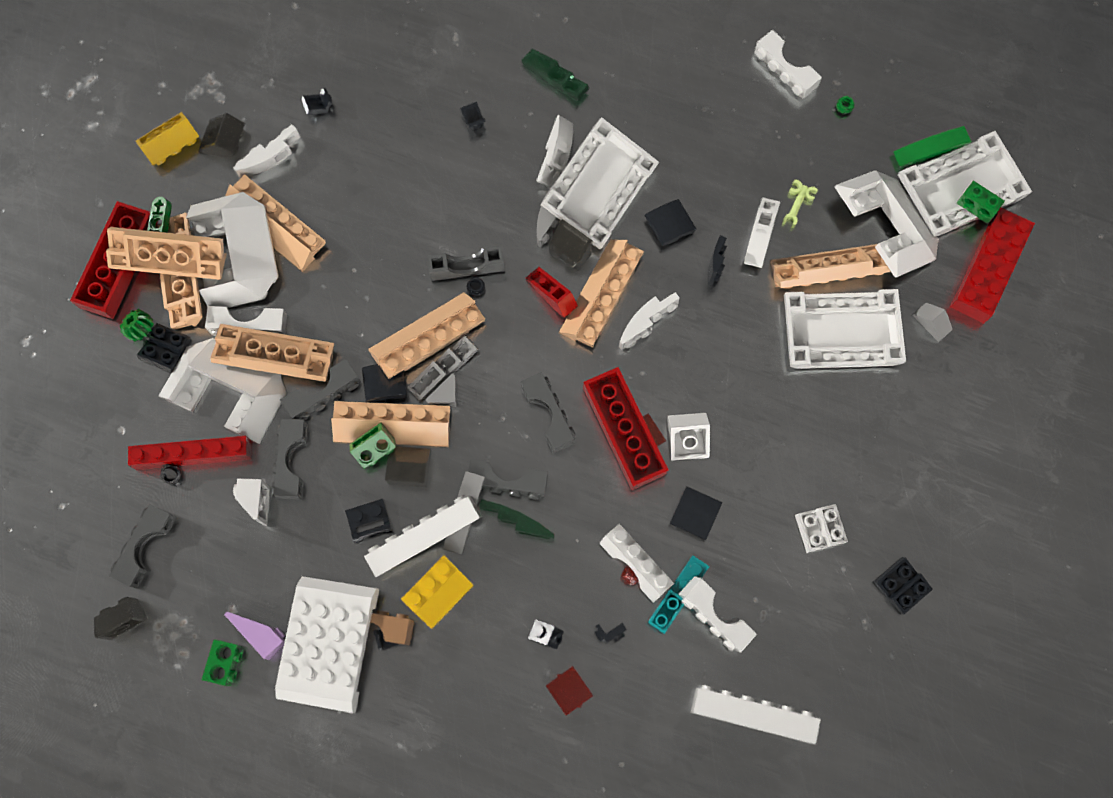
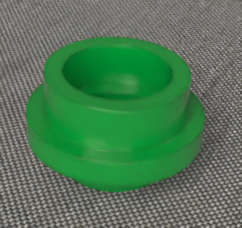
[836,96,855,114]

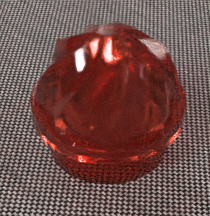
[621,565,639,585]

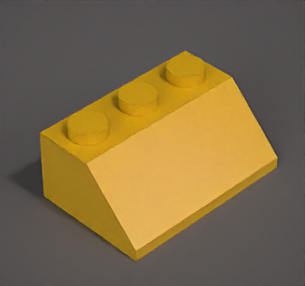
[136,112,200,166]
[401,555,474,629]

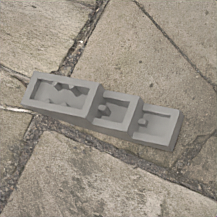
[407,335,479,401]
[443,471,485,555]

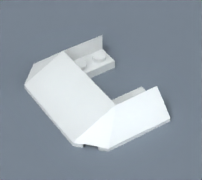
[835,170,938,278]
[186,192,279,308]
[159,338,287,444]

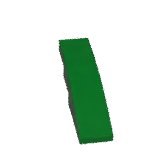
[893,126,972,169]

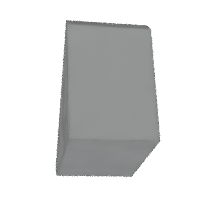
[912,303,953,342]
[426,373,457,407]

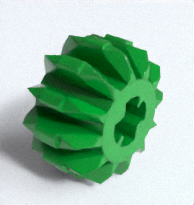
[119,309,154,342]

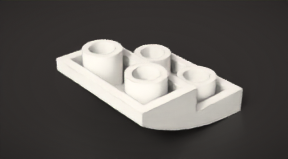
[795,504,848,553]

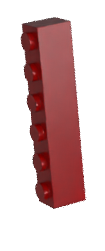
[128,436,252,470]

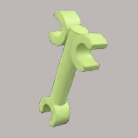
[782,180,818,228]

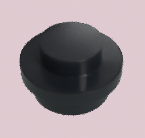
[467,278,485,296]
[160,465,181,484]

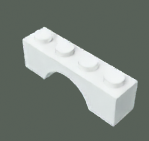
[754,30,822,99]
[205,306,287,336]
[599,524,674,603]
[679,576,757,653]

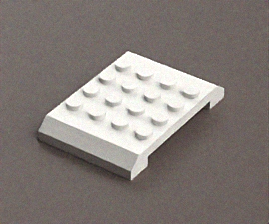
[541,117,659,249]
[898,131,1032,236]
[784,289,906,369]
[275,576,379,713]

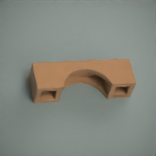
[370,611,414,646]

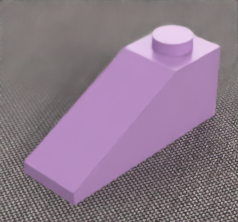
[224,612,285,660]

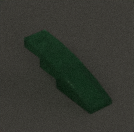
[521,49,589,101]
[479,499,555,541]

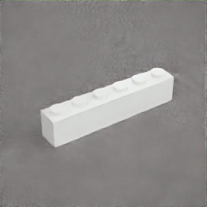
[364,495,483,577]
[691,685,820,744]

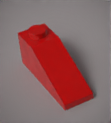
[525,267,578,318]

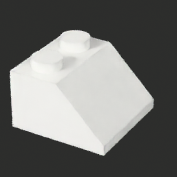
[668,413,710,461]
[233,479,271,525]

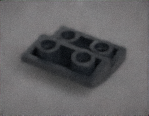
[645,199,697,246]
[708,235,727,286]
[137,323,190,373]
[362,364,407,402]
[670,486,722,540]
[874,557,933,615]

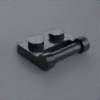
[345,498,393,544]

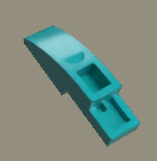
[648,555,710,634]

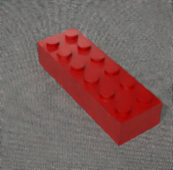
[70,201,158,319]
[950,207,1035,323]
[583,367,669,491]

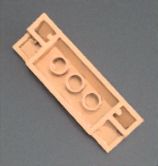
[225,175,326,272]
[157,213,202,330]
[106,227,227,280]
[559,239,644,348]
[770,244,891,289]
[368,293,485,379]
[210,324,334,382]
[331,401,451,447]

